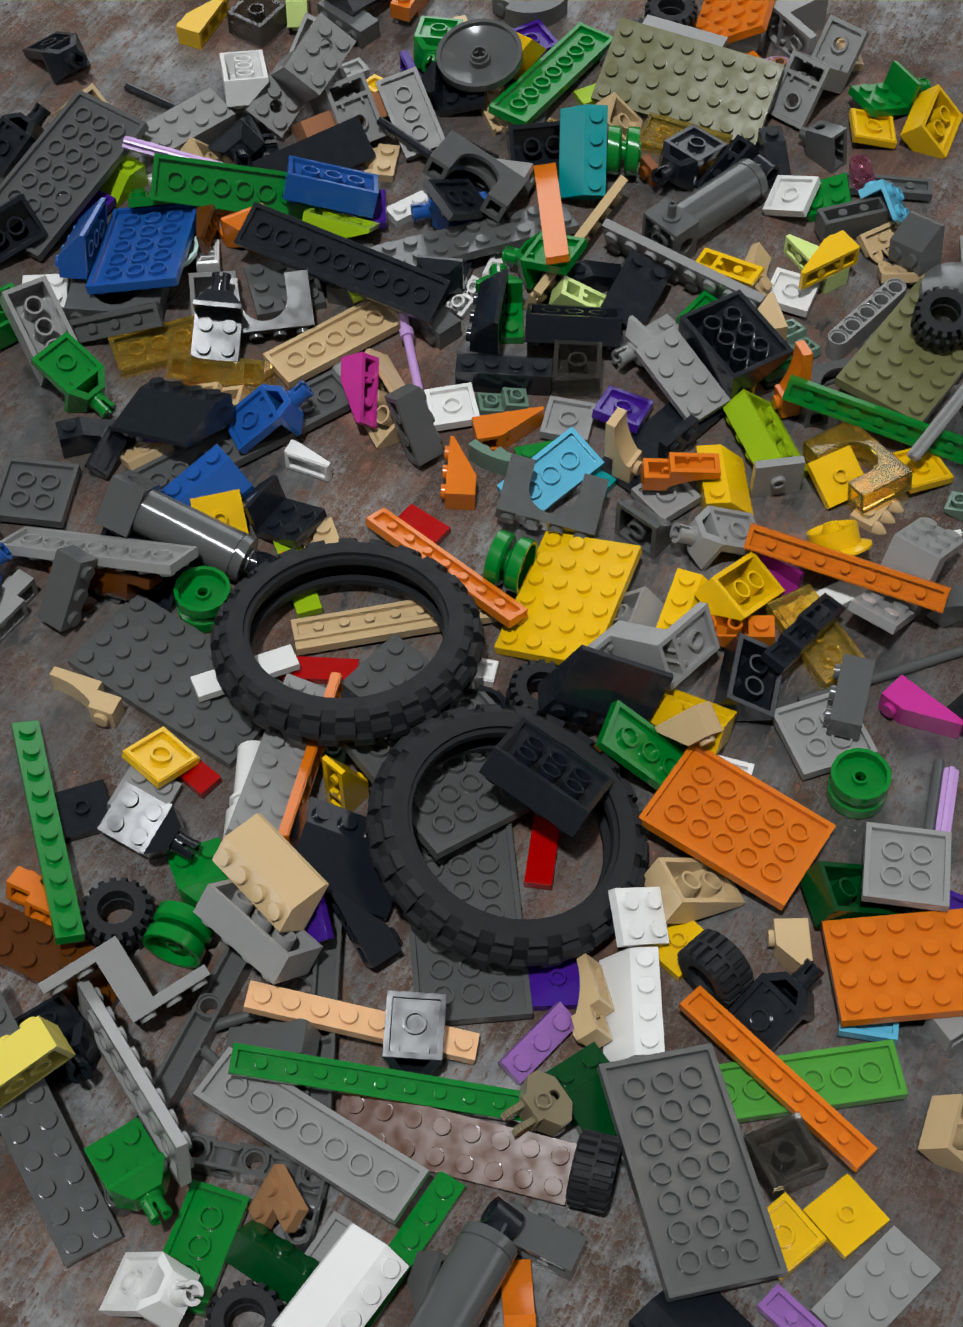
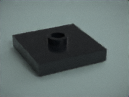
[54,779,109,843]

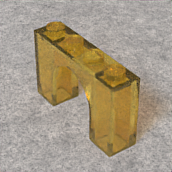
[166,354,274,388]
[803,422,913,514]

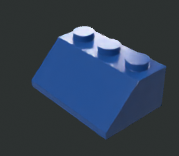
[159,444,254,506]

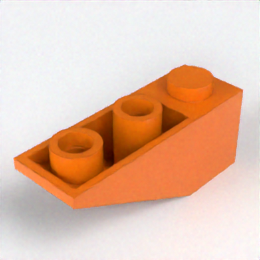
[472,406,544,451]
[440,436,477,510]
[711,615,775,648]

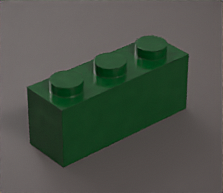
[224,1219,319,1304]

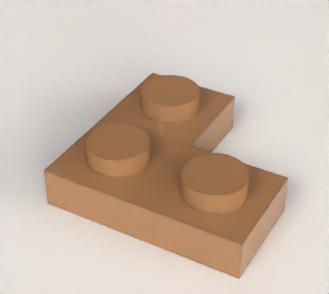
[248,1164,309,1233]

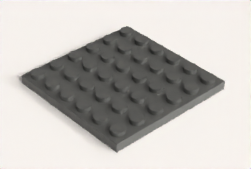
[340,680,532,860]

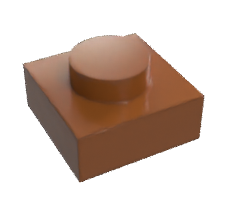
[639,154,659,187]

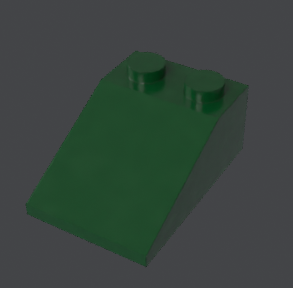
[800,861,901,928]
[545,1042,617,1136]

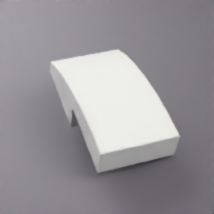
[444,275,479,319]

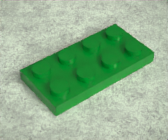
[595,700,686,790]
[163,1179,251,1318]

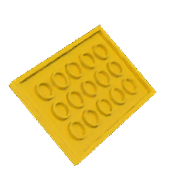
[494,531,642,665]

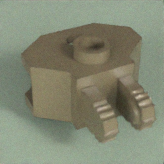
[500,1070,573,1138]

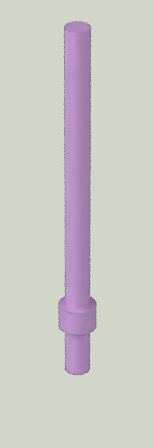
[398,313,427,405]

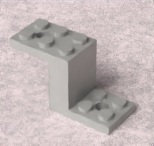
[766,0,829,58]
[244,13,356,139]
[768,15,870,130]
[309,40,387,142]
[847,517,963,635]
[588,602,720,690]
[38,936,210,1024]

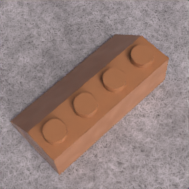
[289,91,388,142]

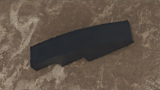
[760,593,846,675]

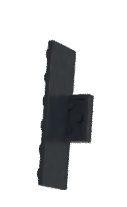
[246,116,376,172]
[600,402,726,492]

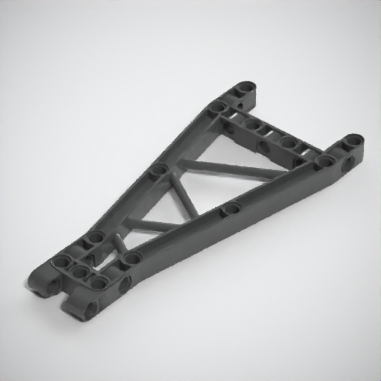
[104,900,344,1253]

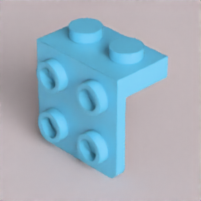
[858,178,909,225]

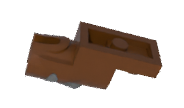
[88,567,163,604]

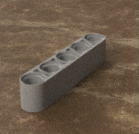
[825,278,906,360]

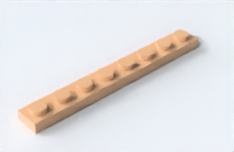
[243,980,480,1065]

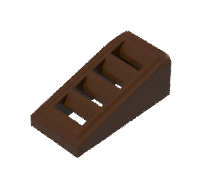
[196,204,220,254]

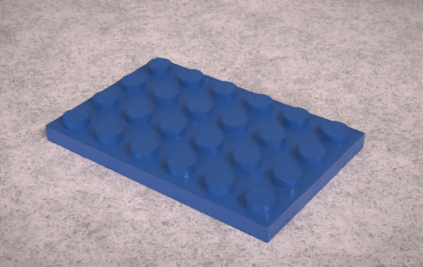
[85,203,198,295]

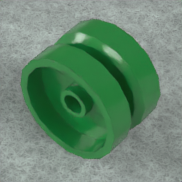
[606,125,642,176]
[483,530,537,594]
[174,566,231,633]
[826,748,892,819]
[142,900,215,969]

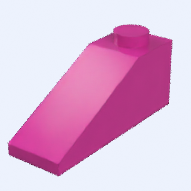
[340,352,379,429]
[878,675,963,739]

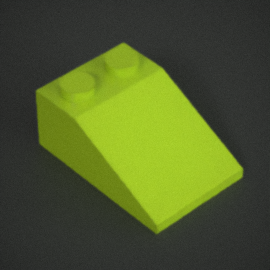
[302,207,380,238]

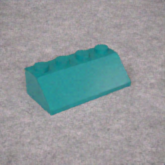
[558,104,608,201]

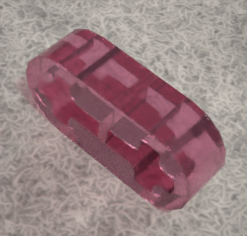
[849,154,875,190]

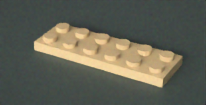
[263,299,401,389]

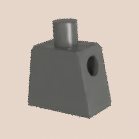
[798,120,847,173]

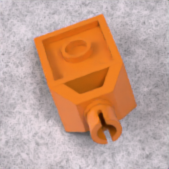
[216,203,263,254]

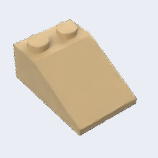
[644,857,745,924]

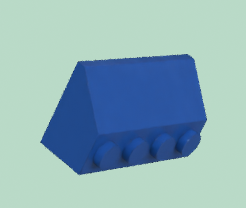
[283,155,379,218]
[55,197,108,279]

